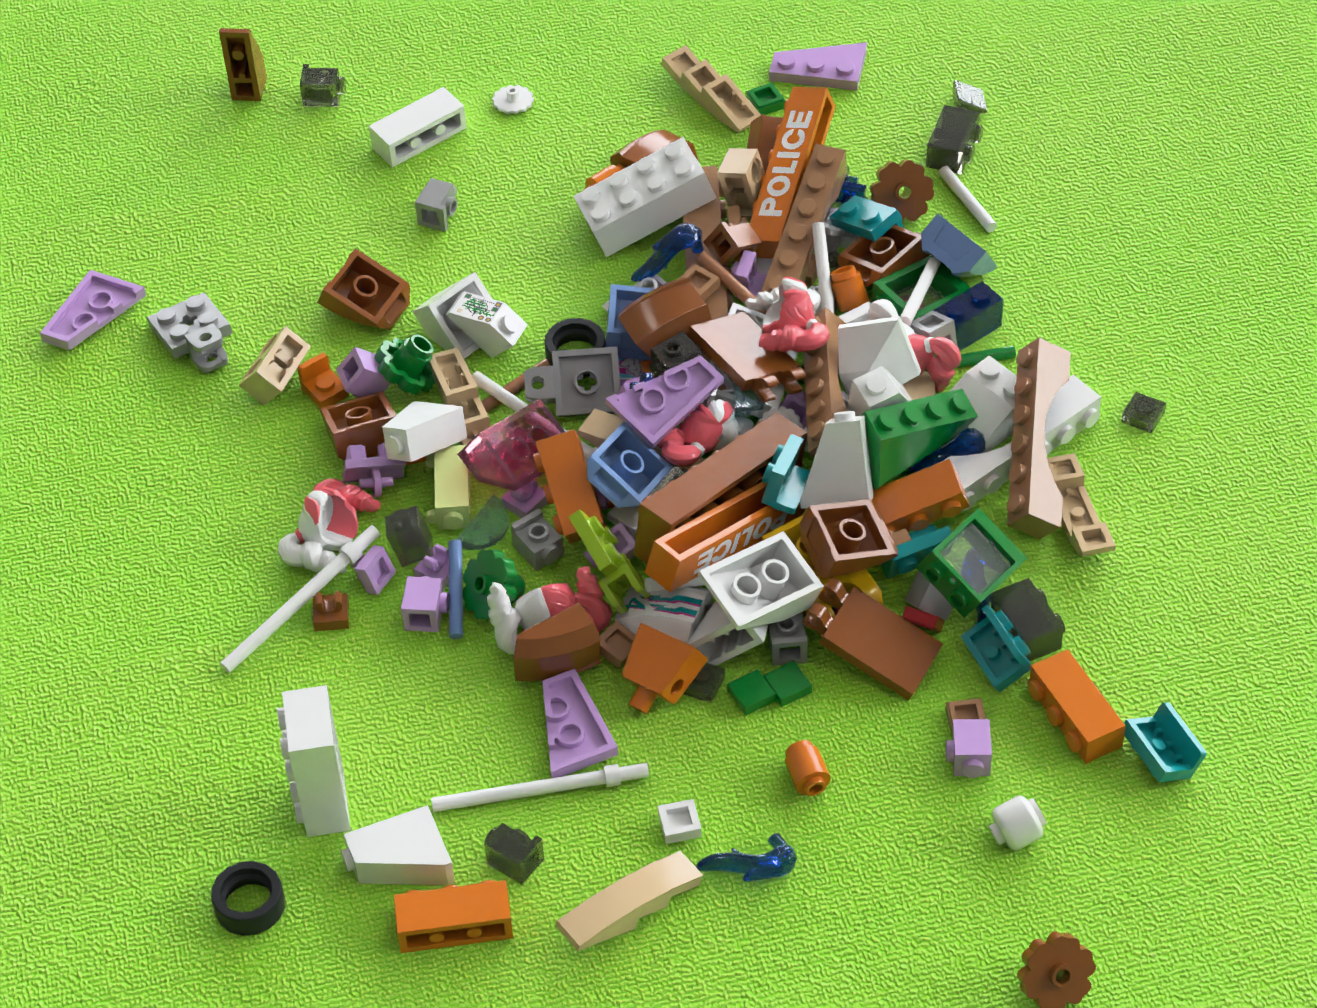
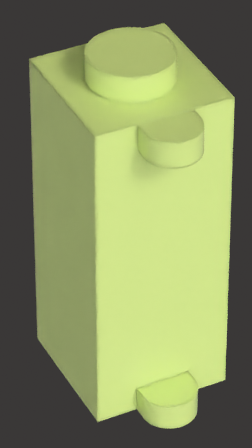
[425,445,472,530]

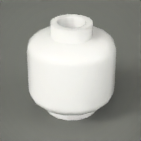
[989,795,1047,851]

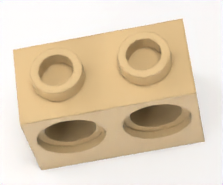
[717,148,765,220]
[239,326,311,405]

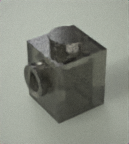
[650,331,702,378]
[385,505,434,567]

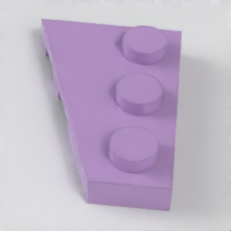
[769,42,867,90]
[40,270,146,351]
[605,355,724,449]
[542,668,618,778]

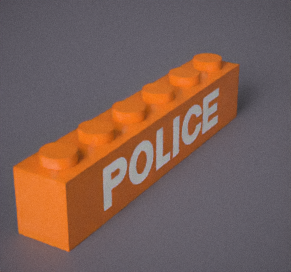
[750,87,836,258]
[644,482,805,592]

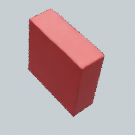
[902,606,945,633]

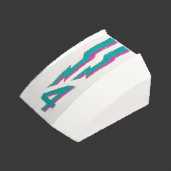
[615,586,713,644]

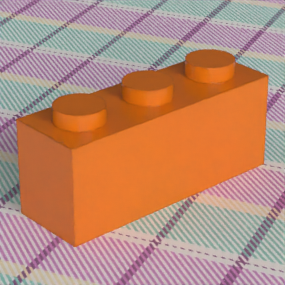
[533,429,606,544]
[871,459,970,533]
[1027,649,1125,764]
[394,880,513,953]

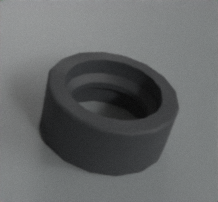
[545,318,605,378]
[211,861,285,936]

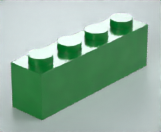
[861,389,978,490]

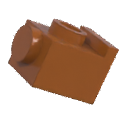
[703,222,762,266]

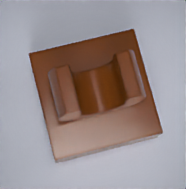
[313,591,349,631]

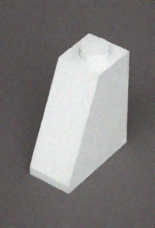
[847,366,912,416]
[382,401,467,462]
[800,411,874,509]
[687,601,768,670]
[341,805,455,885]

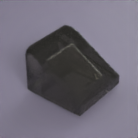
[952,80,987,116]

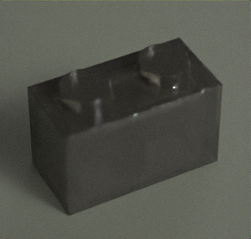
[926,105,983,175]
[991,578,1065,661]

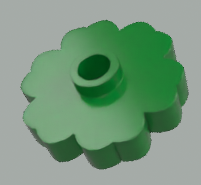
[374,334,436,395]
[463,549,525,620]

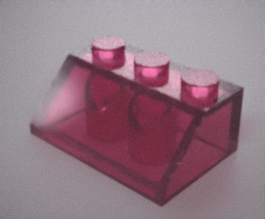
[457,399,565,491]

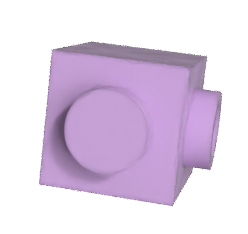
[336,347,391,398]
[401,576,449,632]
[946,719,992,778]

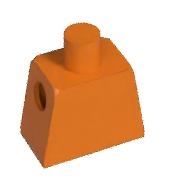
[622,623,708,714]

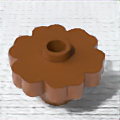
[870,159,934,221]
[1017,931,1096,1008]

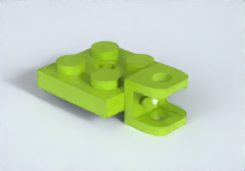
[569,509,651,615]

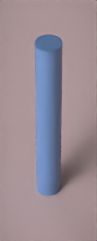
[448,540,463,639]

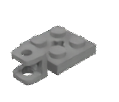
[147,293,232,373]
[524,346,620,418]

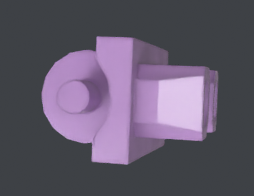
[342,443,406,497]

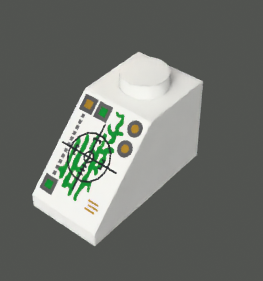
[446,291,527,358]

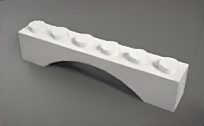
[945,375,1101,518]

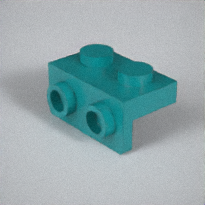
[829,195,904,241]
[761,434,810,514]
[880,525,952,579]
[961,604,1032,693]
[1124,702,1207,782]

